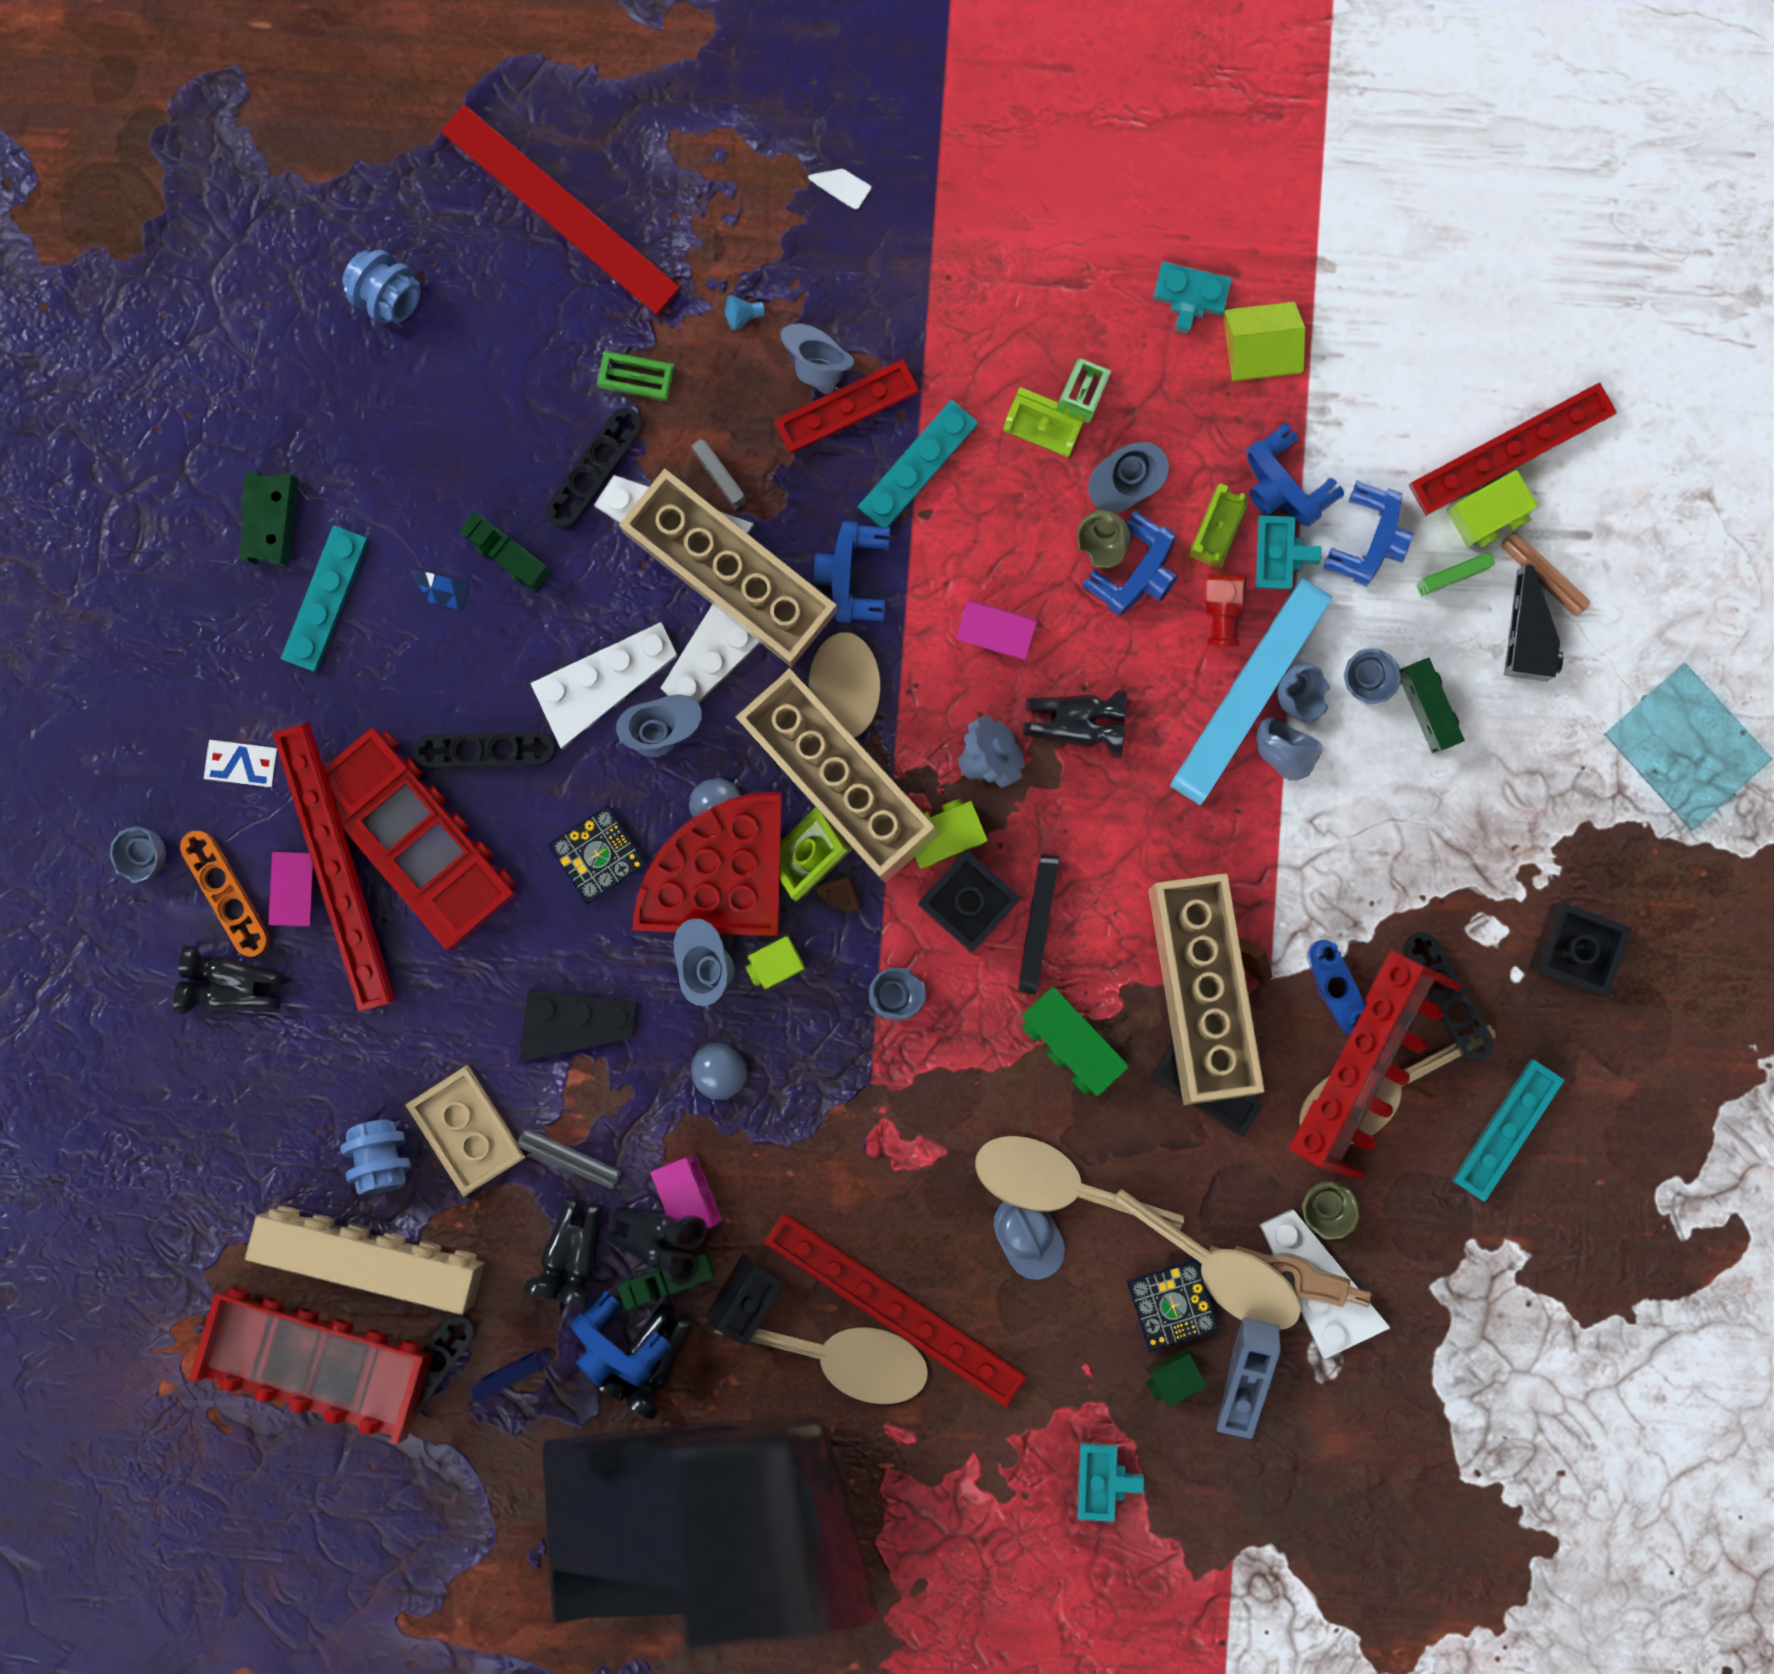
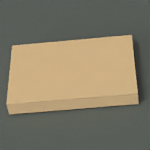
[405,1065,527,1197]

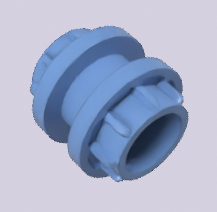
[343,250,421,324]
[340,1120,411,1196]

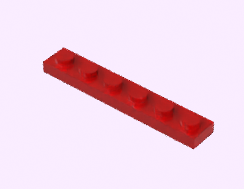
[1408,382,1617,517]

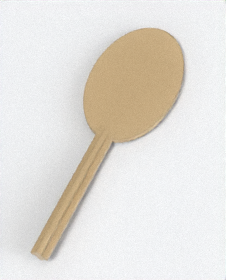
[809,632,881,738]
[1299,1024,1496,1145]
[975,1136,1184,1230]
[1113,1189,1301,1330]
[715,1327,928,1404]

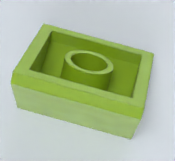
[1223,302,1305,382]
[779,807,854,901]

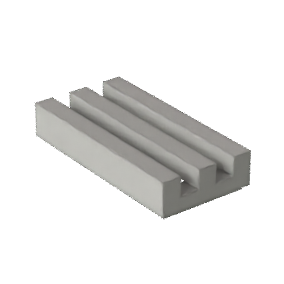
[691,439,746,511]

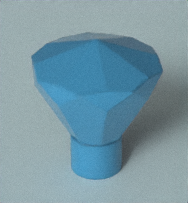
[725,295,764,331]

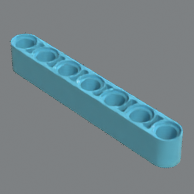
[1169,578,1333,805]

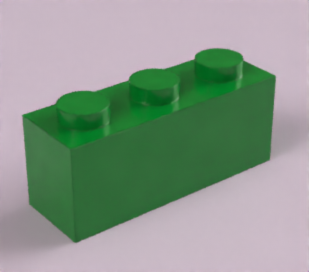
[1020,986,1129,1097]

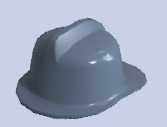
[780,324,855,394]
[1088,442,1169,513]
[616,694,702,758]
[674,918,735,1006]
[993,1202,1065,1280]

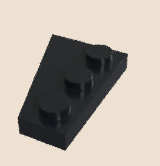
[519,990,637,1062]
[1149,1040,1262,1137]

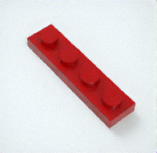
[774,359,919,455]

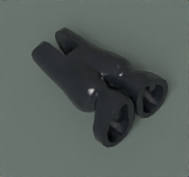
[1023,690,1127,758]
[173,945,285,1015]
[523,1196,603,1309]
[608,1206,707,1286]
[594,1303,693,1420]

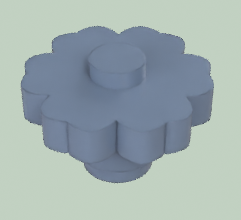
[958,715,1025,788]

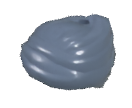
[1256,717,1322,781]

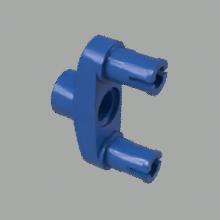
[1246,423,1344,526]
[1323,480,1414,587]
[1082,510,1178,616]
[813,521,890,623]
[1307,940,1365,1035]
[570,1291,672,1387]

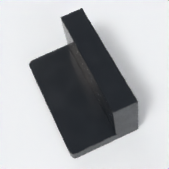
[705,1254,784,1346]

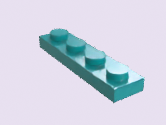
[857,400,978,528]
[281,525,369,673]
[1451,1059,1564,1202]

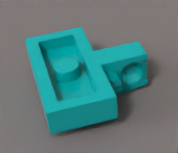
[1152,262,1232,335]
[1255,515,1321,591]
[1078,1442,1144,1522]

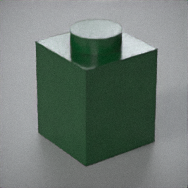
[1146,1349,1207,1408]

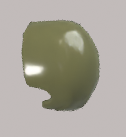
[1076,510,1131,569]
[1301,1180,1359,1240]

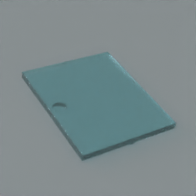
[1604,662,1773,831]

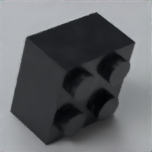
[917,850,1021,954]
[1527,902,1632,997]

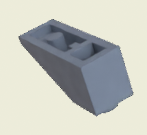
[1216,1318,1280,1439]

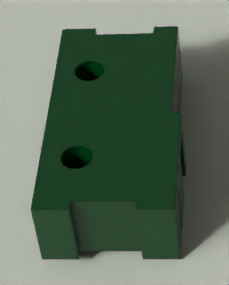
[239,471,299,568]
[459,511,552,593]
[1400,657,1465,753]
[617,1250,716,1310]

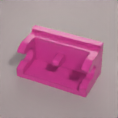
[956,599,1037,660]
[269,852,313,927]
[650,1153,723,1229]

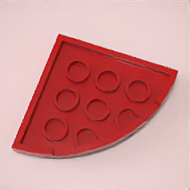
[632,792,782,936]

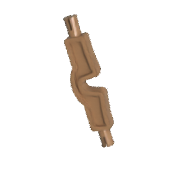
[1209,1245,1372,1308]

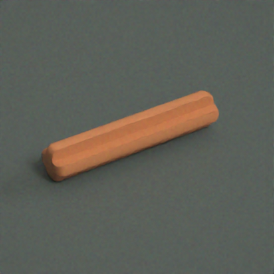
[1501,532,1590,616]

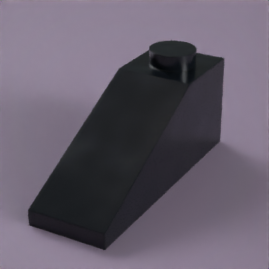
[1504,564,1564,681]

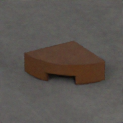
[815,876,860,912]
[1238,938,1273,984]

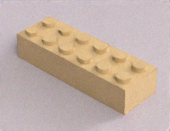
[619,468,837,667]
[736,668,940,883]
[1148,873,1264,1105]
[245,1206,485,1314]

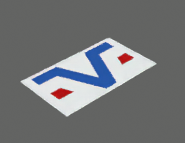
[204,740,277,787]

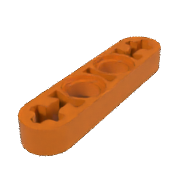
[180,831,271,957]

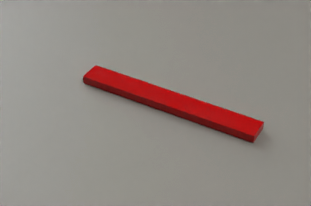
[441,104,680,317]
[272,722,396,1012]
[763,1212,1027,1408]

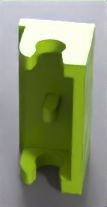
[1003,387,1084,458]
[1188,483,1248,569]

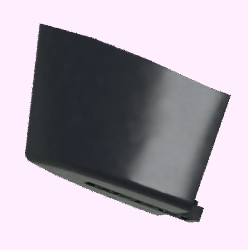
[542,1416,880,1651]

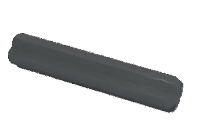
[518,1129,621,1189]

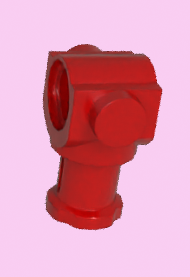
[1206,574,1246,646]

